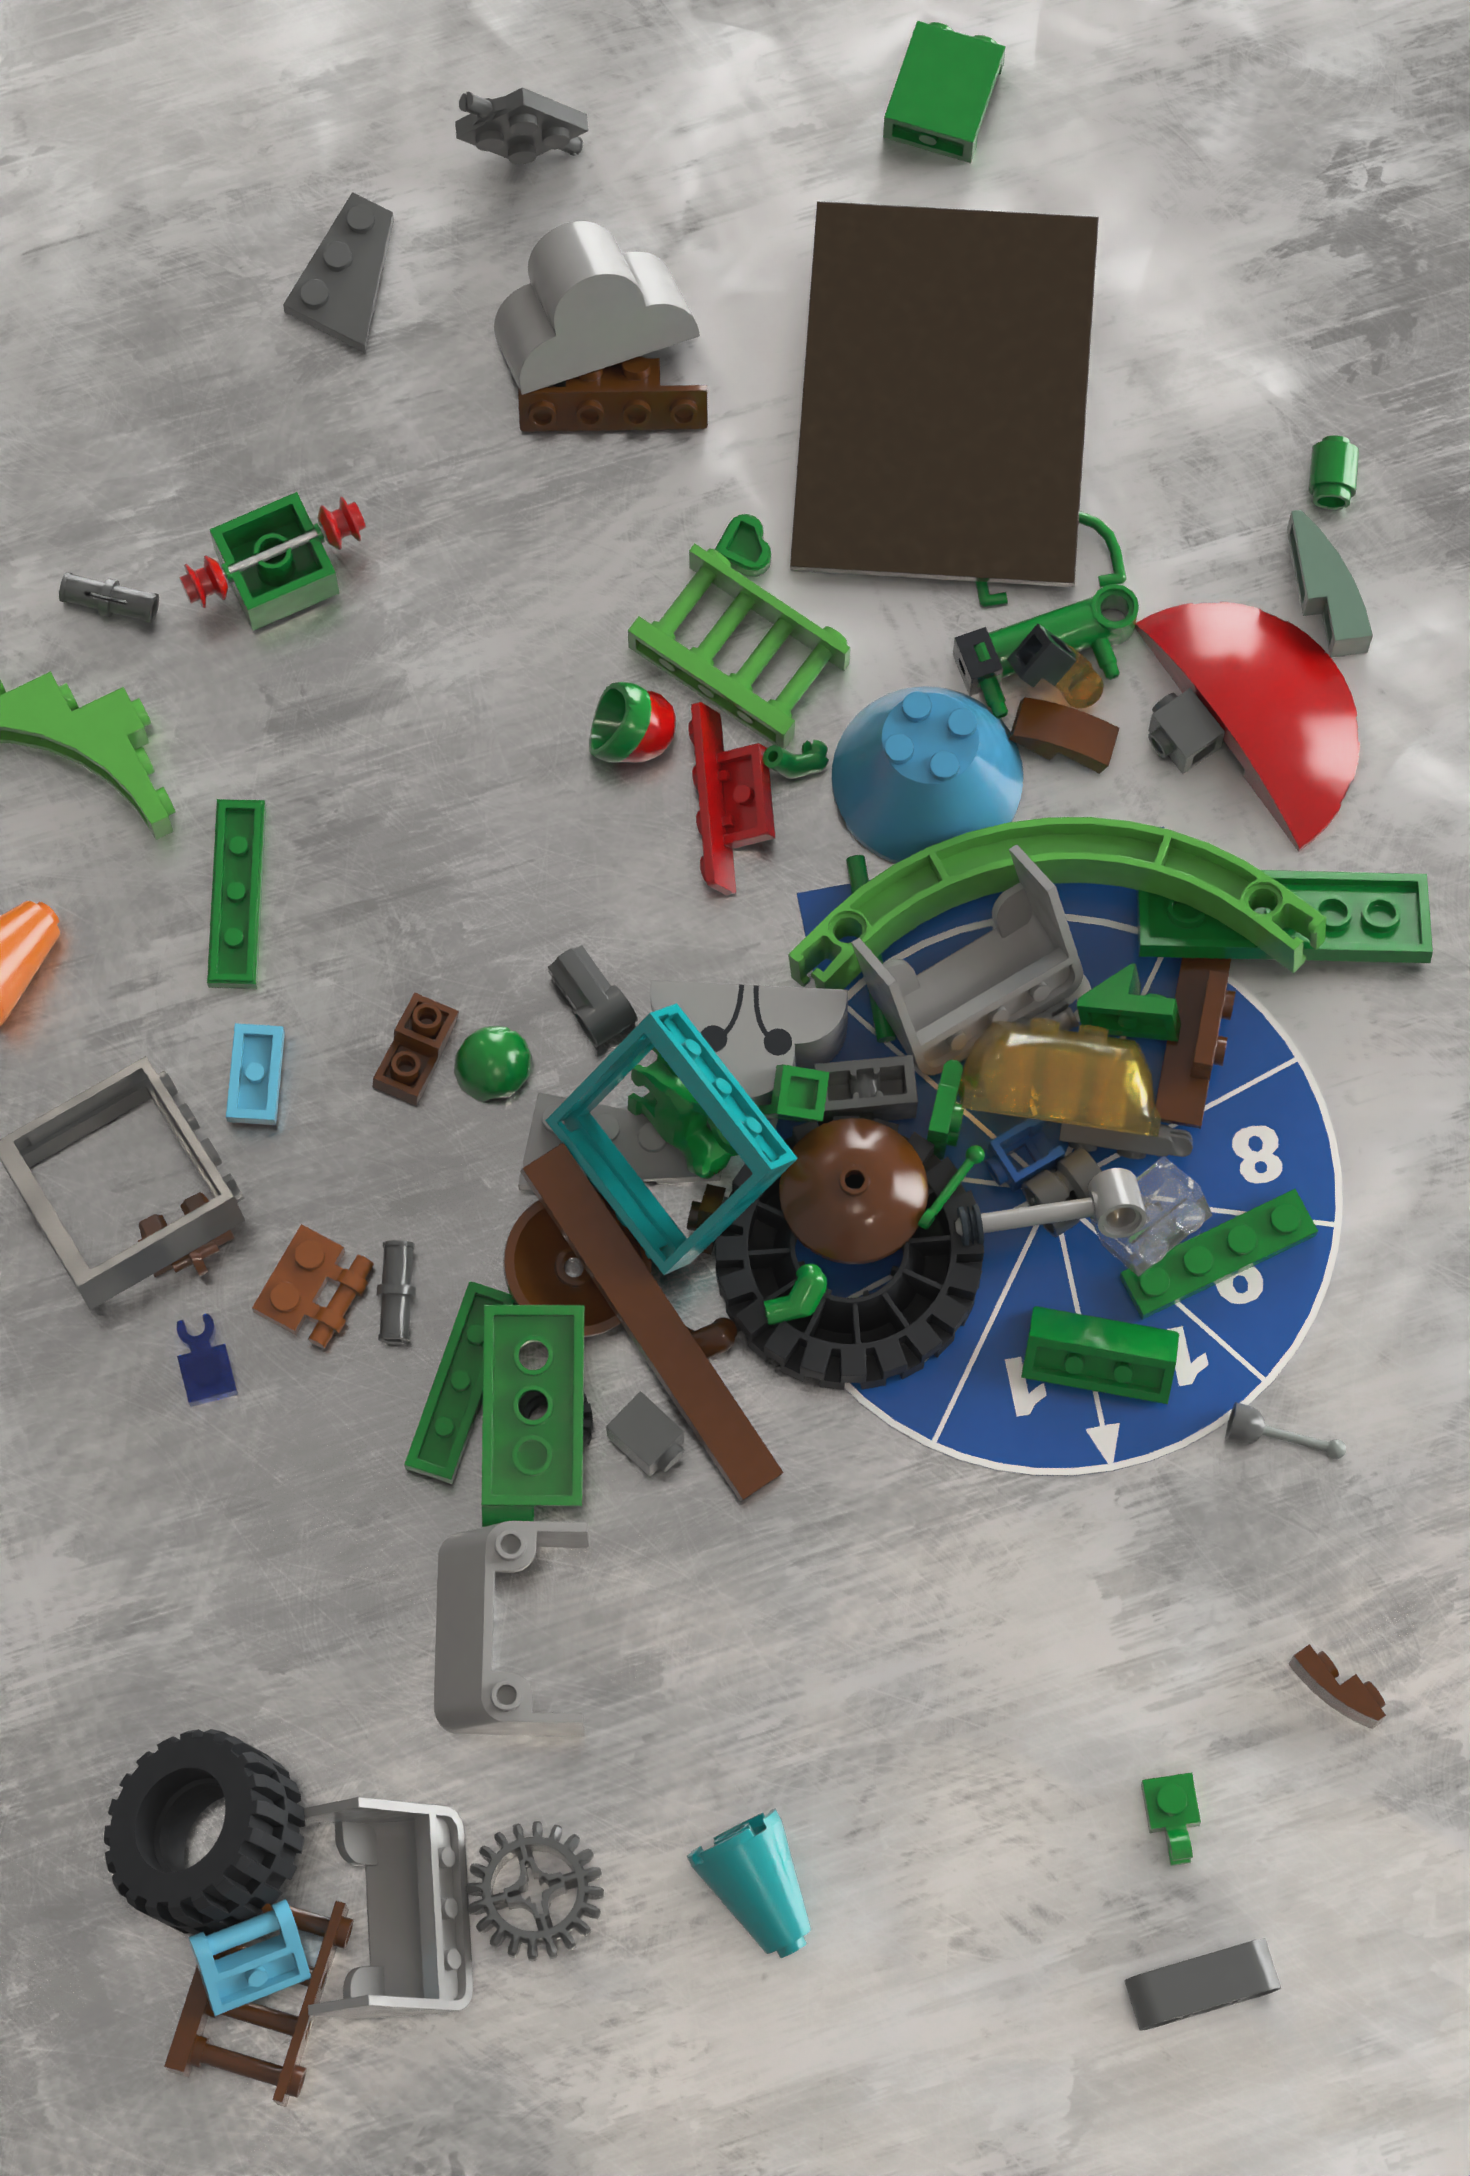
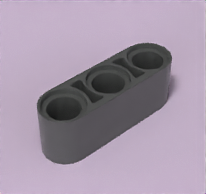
[1125,1938,1281,2031]

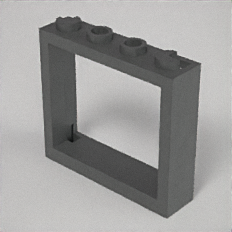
[0,1056,245,1310]

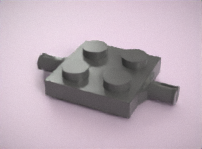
[455,87,588,164]

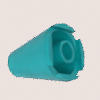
[687,1808,811,1958]

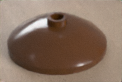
[779,1118,928,1264]
[503,1192,652,1337]

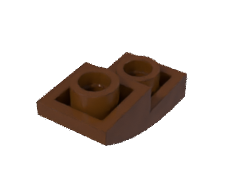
[1009,697,1119,774]
[372,992,459,1106]
[1289,1644,1386,1729]

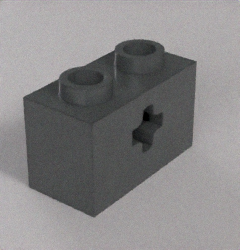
[814,1055,918,1126]

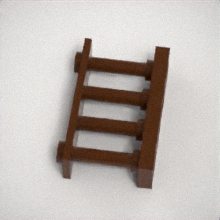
[164,1901,354,2107]

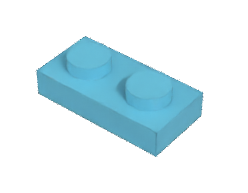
[226,1023,285,1125]

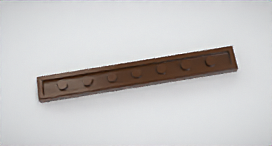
[520,1143,784,1502]

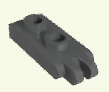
[1059,1109,1193,1159]

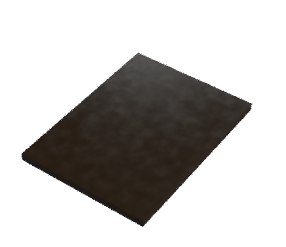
[790,201,1099,587]

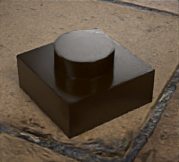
[687,1184,726,1255]

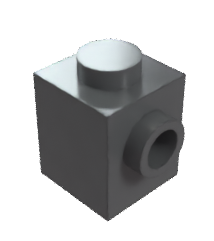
[1148,688,1225,774]
[606,1391,685,1477]

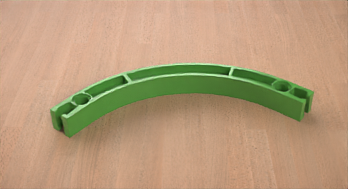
[788,817,1326,990]

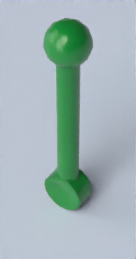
[918,1145,985,1230]

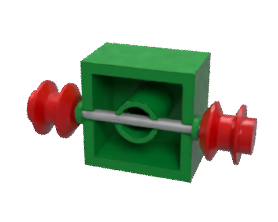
[179,492,366,631]

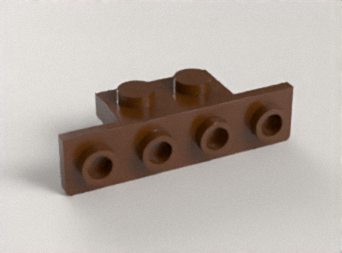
[518,356,708,432]
[1153,958,1236,1129]

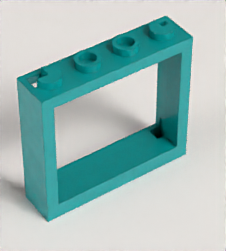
[545,1003,798,1275]

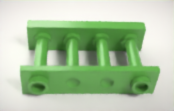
[628,543,850,749]

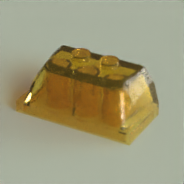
[958,1018,1161,1137]

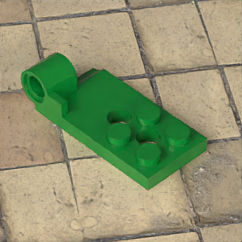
[481,1305,585,1527]

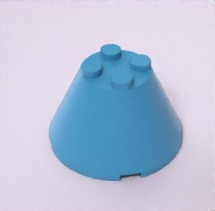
[831,686,1023,864]

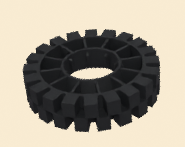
[715,1116,984,1390]

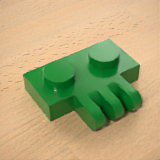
[927,1060,965,1160]

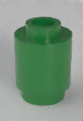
[1309,435,1359,510]

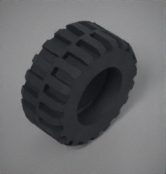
[104,1729,305,1936]

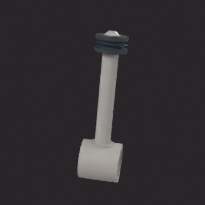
[955,1168,1147,1246]

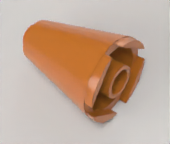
[0,901,60,1027]

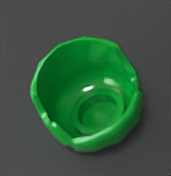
[454,1026,532,1102]

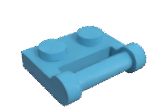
[188,1899,311,2016]

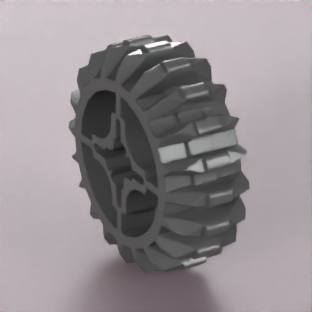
[466,1821,604,1961]

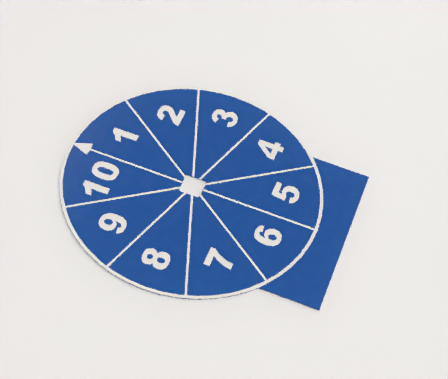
[770,826,1343,1476]

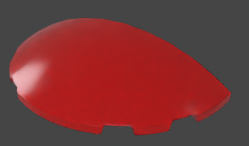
[1135,602,1360,852]

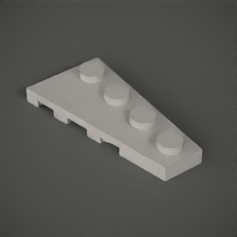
[518,1093,722,1190]

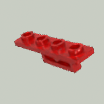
[688,702,776,896]

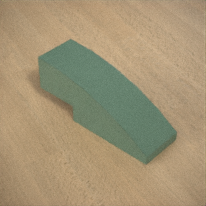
[1287,510,1373,658]

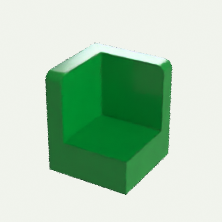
[759,1064,829,1123]

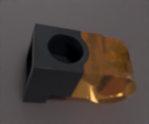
[1007,624,1104,708]

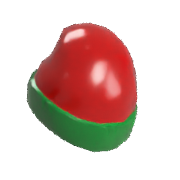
[589,681,676,763]

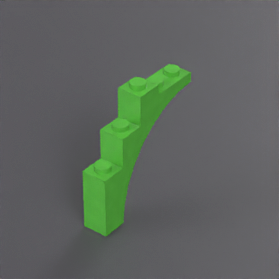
[0,671,176,840]

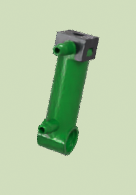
[953,584,1139,719]

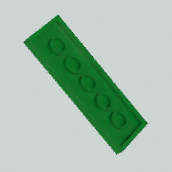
[1136,870,1433,963]

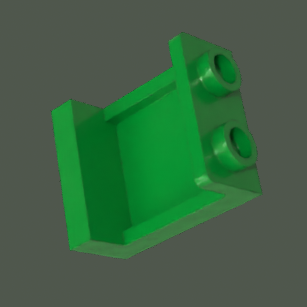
[883,21,1006,163]

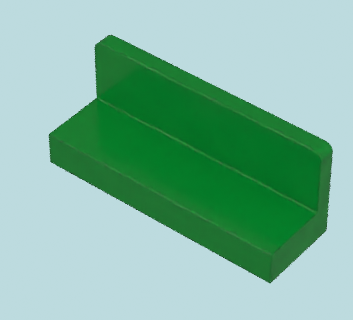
[1021,1306,1179,1404]

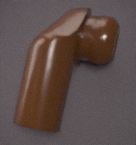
[686,1317,738,1359]

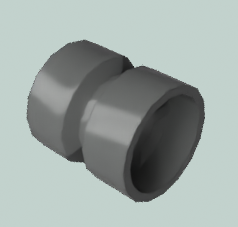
[1021,1147,1102,1238]

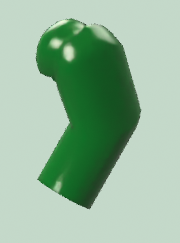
[763,740,829,779]
[763,1263,827,1325]

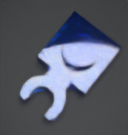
[177,1313,239,1407]

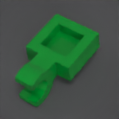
[1141,1772,1201,1866]

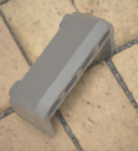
[851,845,1083,1075]
[434,1521,589,1736]
[304,1797,473,2019]

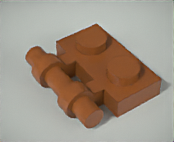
[252,1224,374,1349]

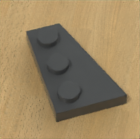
[283,192,394,353]

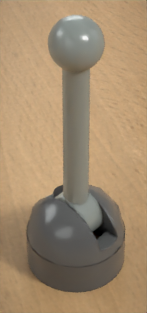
[1225,1402,1346,1459]

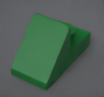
[1077,963,1181,1042]

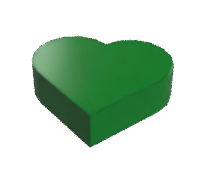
[715,514,771,577]

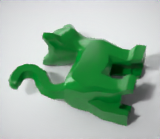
[627,1047,738,1179]

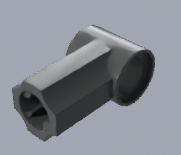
[548,945,638,1047]

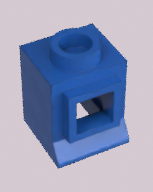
[985,1112,1065,1193]

